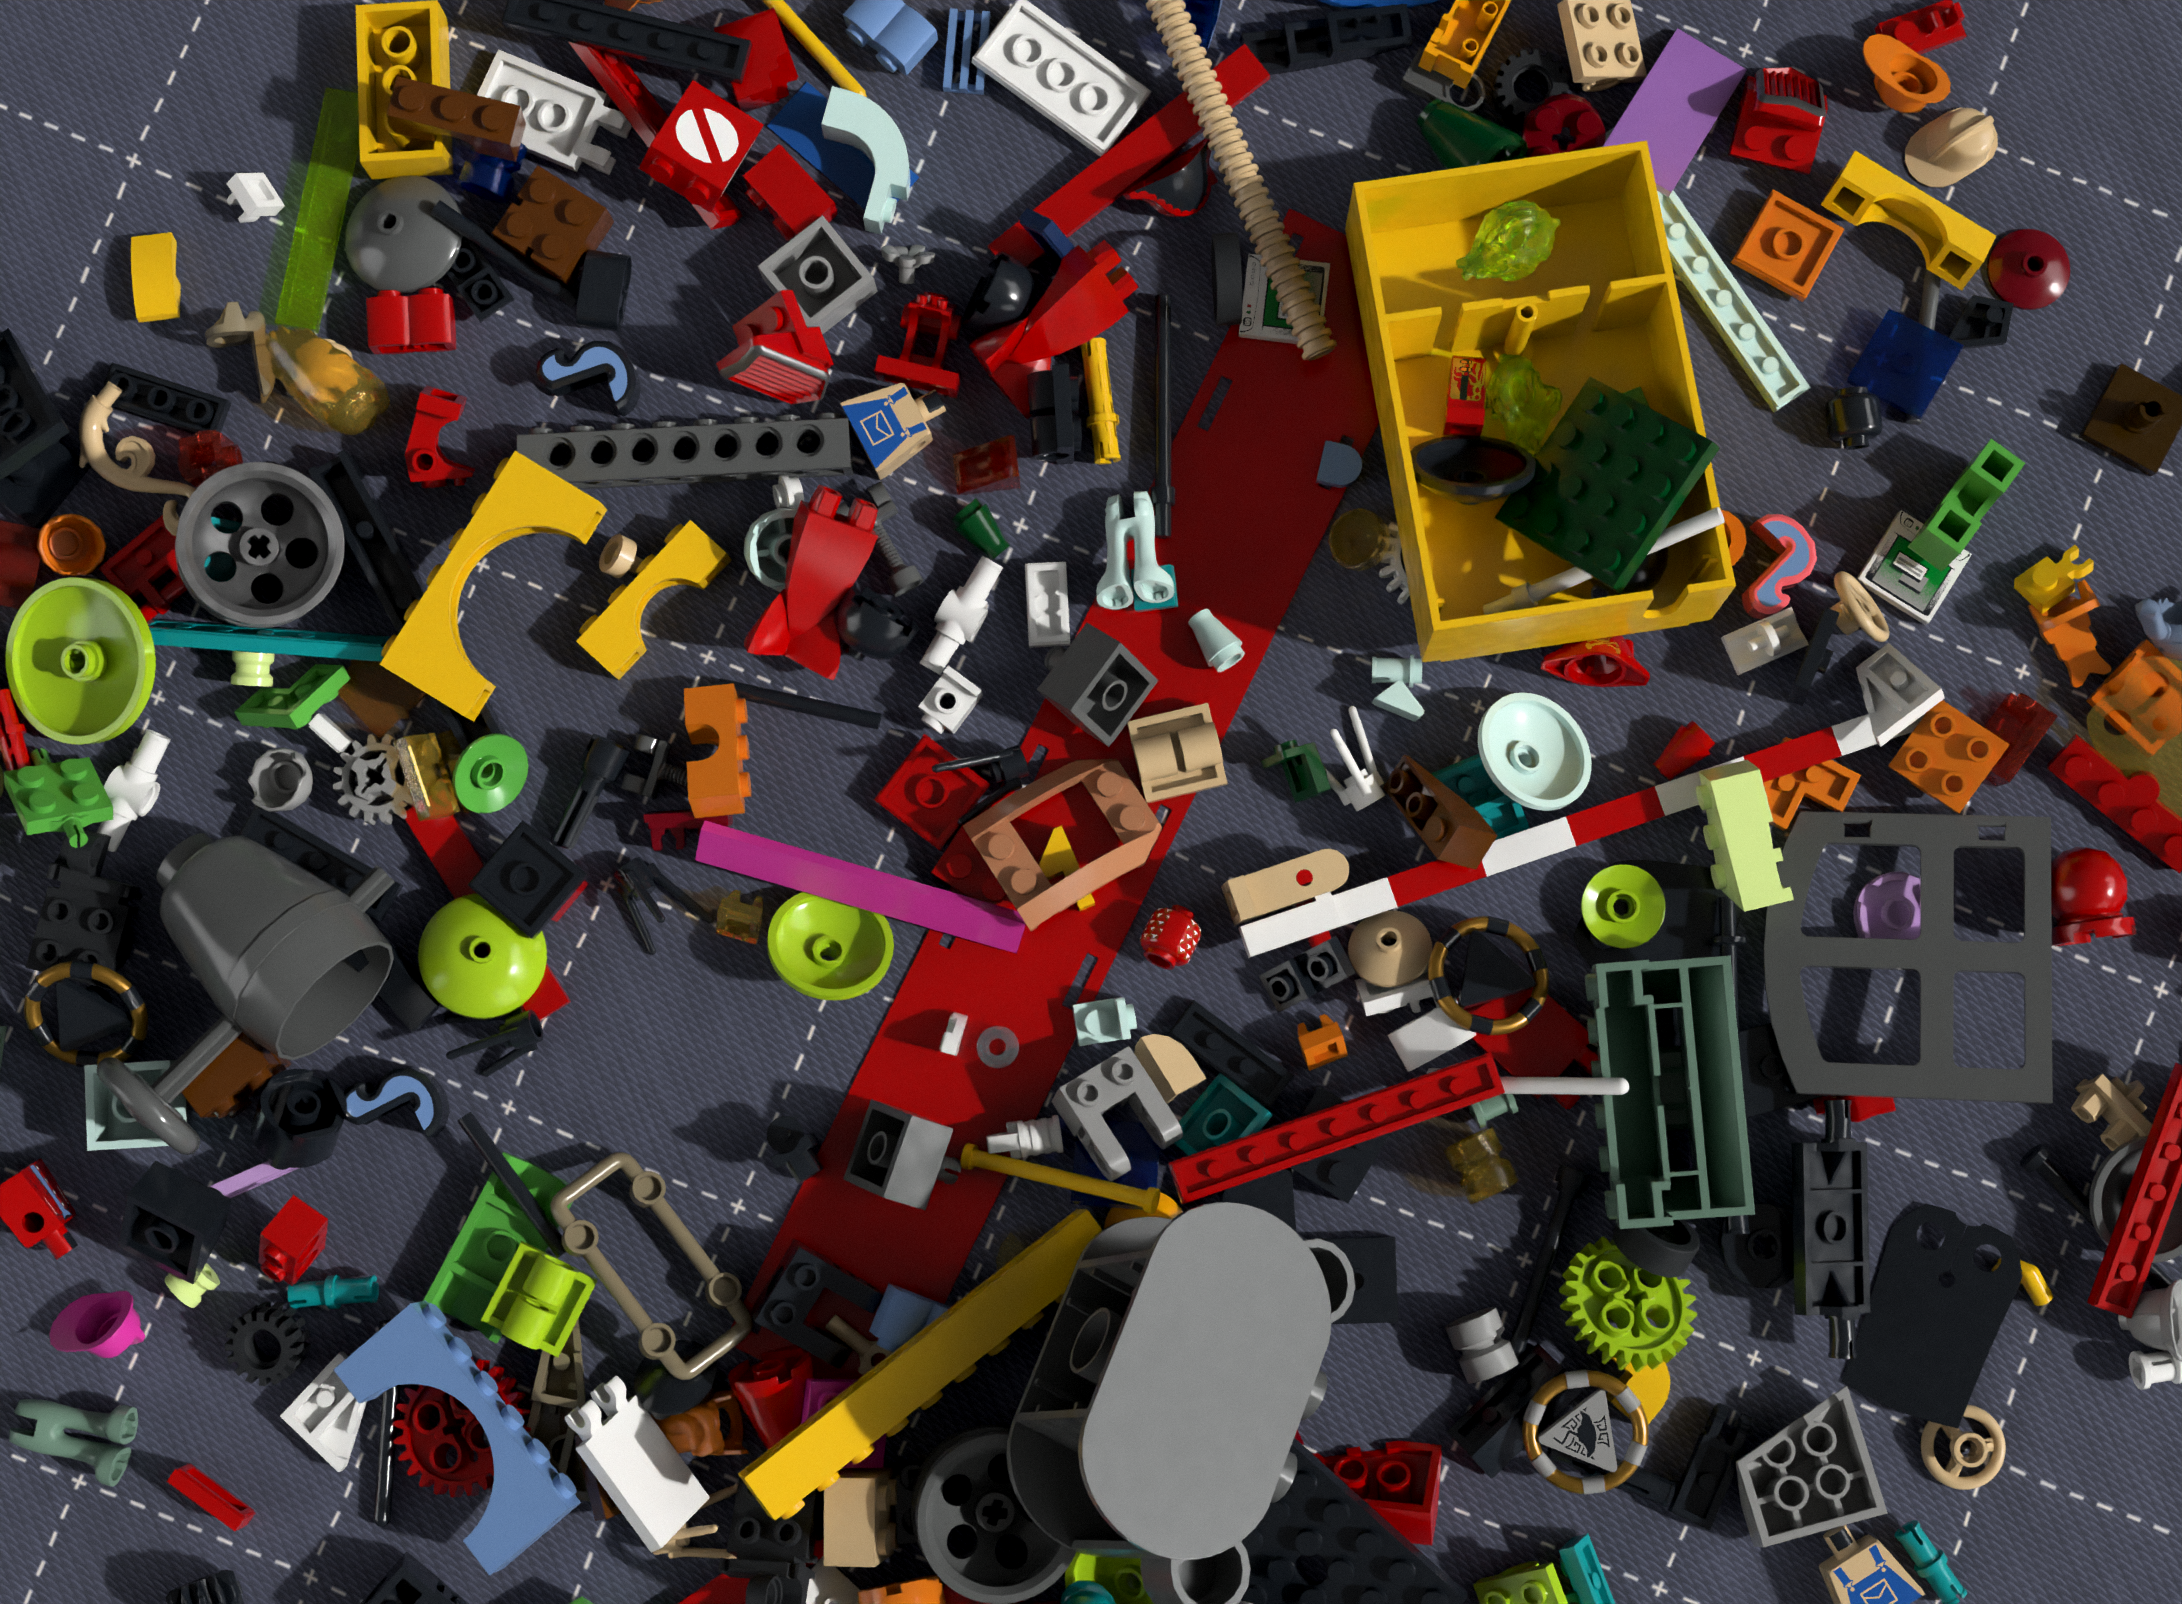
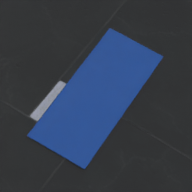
[767,82,919,210]

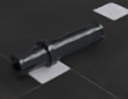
[1547,1447,1676,1507]

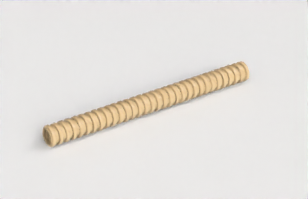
[1146,0,1337,361]

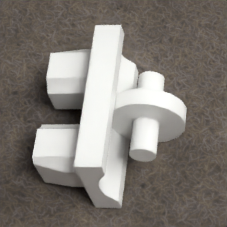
[1721,607,1809,675]

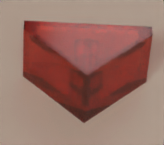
[952,435,1021,495]

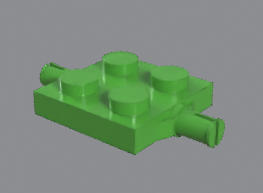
[4,748,113,848]

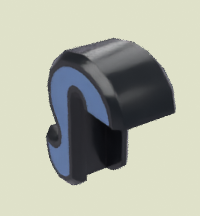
[536,341,641,417]
[343,1068,450,1137]

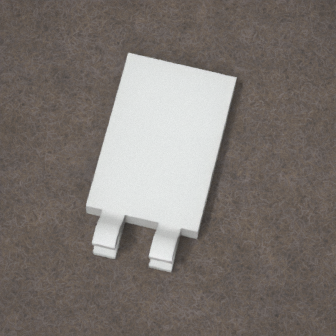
[477,49,632,175]
[565,1376,710,1553]

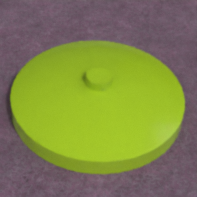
[5,577,156,745]

